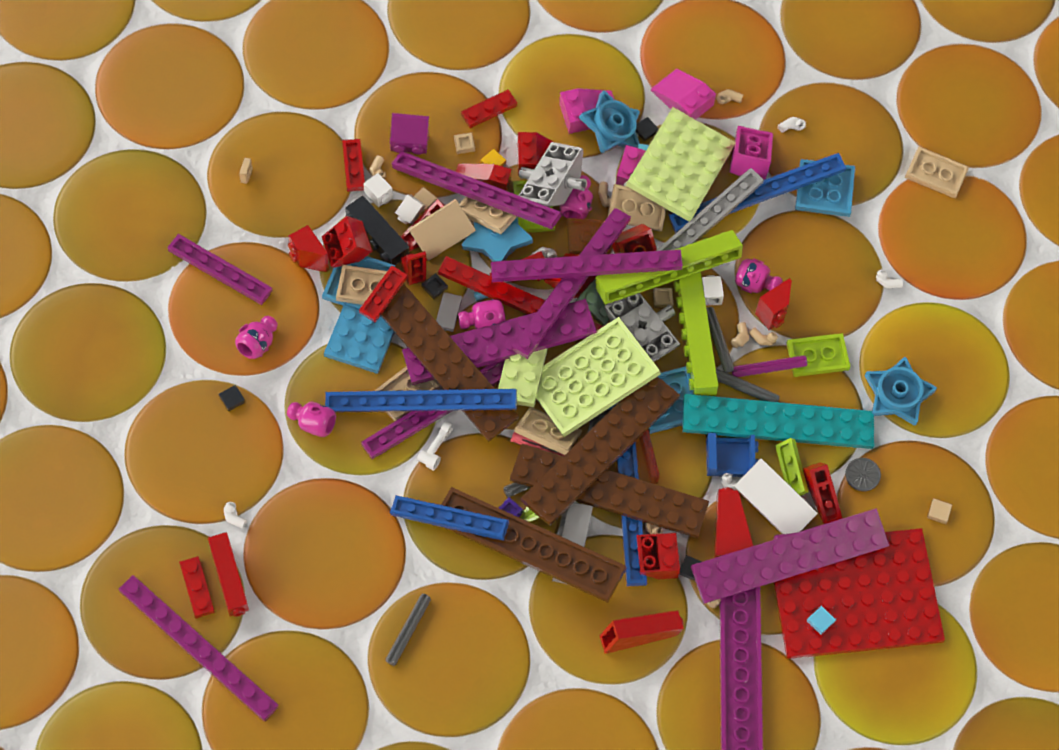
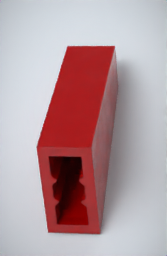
[714,487,753,558]
[207,532,249,617]
[599,610,684,654]

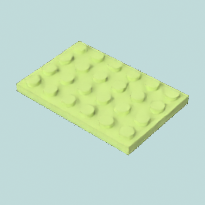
[626,107,735,221]
[536,317,661,437]

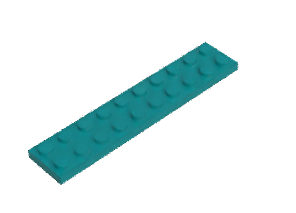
[682,394,874,449]

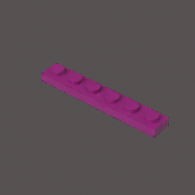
[167,234,272,305]

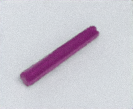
[732,355,807,377]

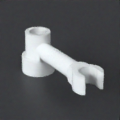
[417,421,453,471]

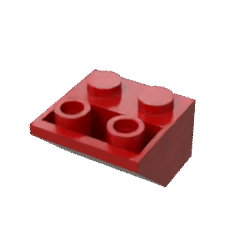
[321,216,373,268]
[636,533,680,580]

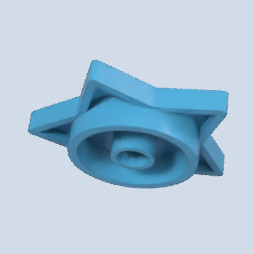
[579,90,640,153]
[462,217,533,262]
[865,357,937,426]

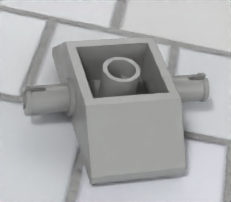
[519,142,587,207]
[604,293,680,362]

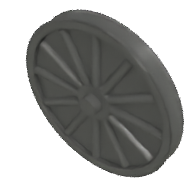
[845,458,881,491]

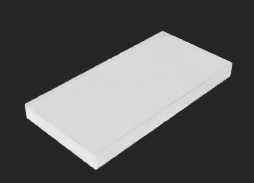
[733,459,817,534]

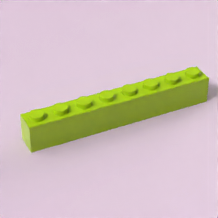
[596,230,743,305]
[674,272,718,396]

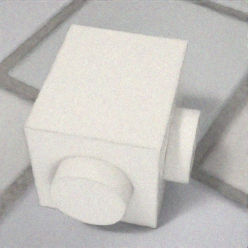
[364,173,393,207]
[395,194,426,224]
[702,275,724,306]

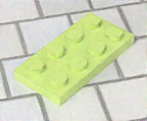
[498,348,548,407]

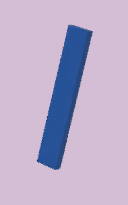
[390,495,509,541]

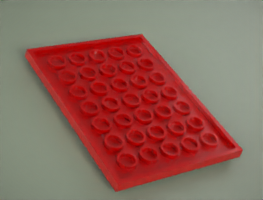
[773,528,945,659]

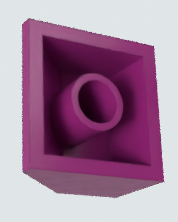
[390,113,429,155]

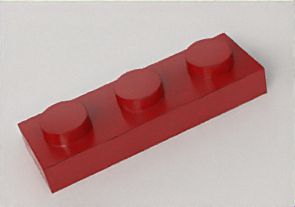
[461,89,517,128]
[342,139,365,192]
[359,265,408,322]
[179,556,215,619]

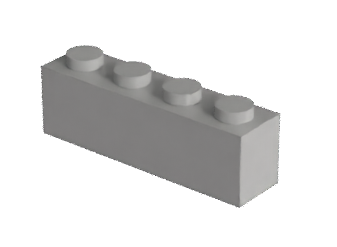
[553,503,593,584]

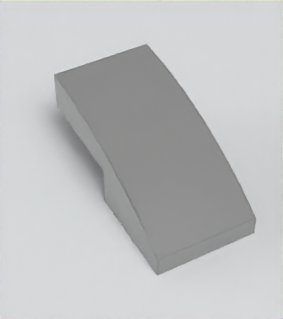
[436,293,462,332]

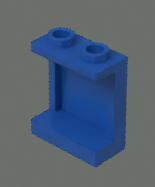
[706,433,759,477]

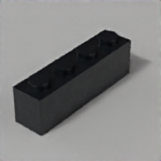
[345,195,410,265]

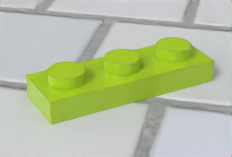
[775,438,809,496]

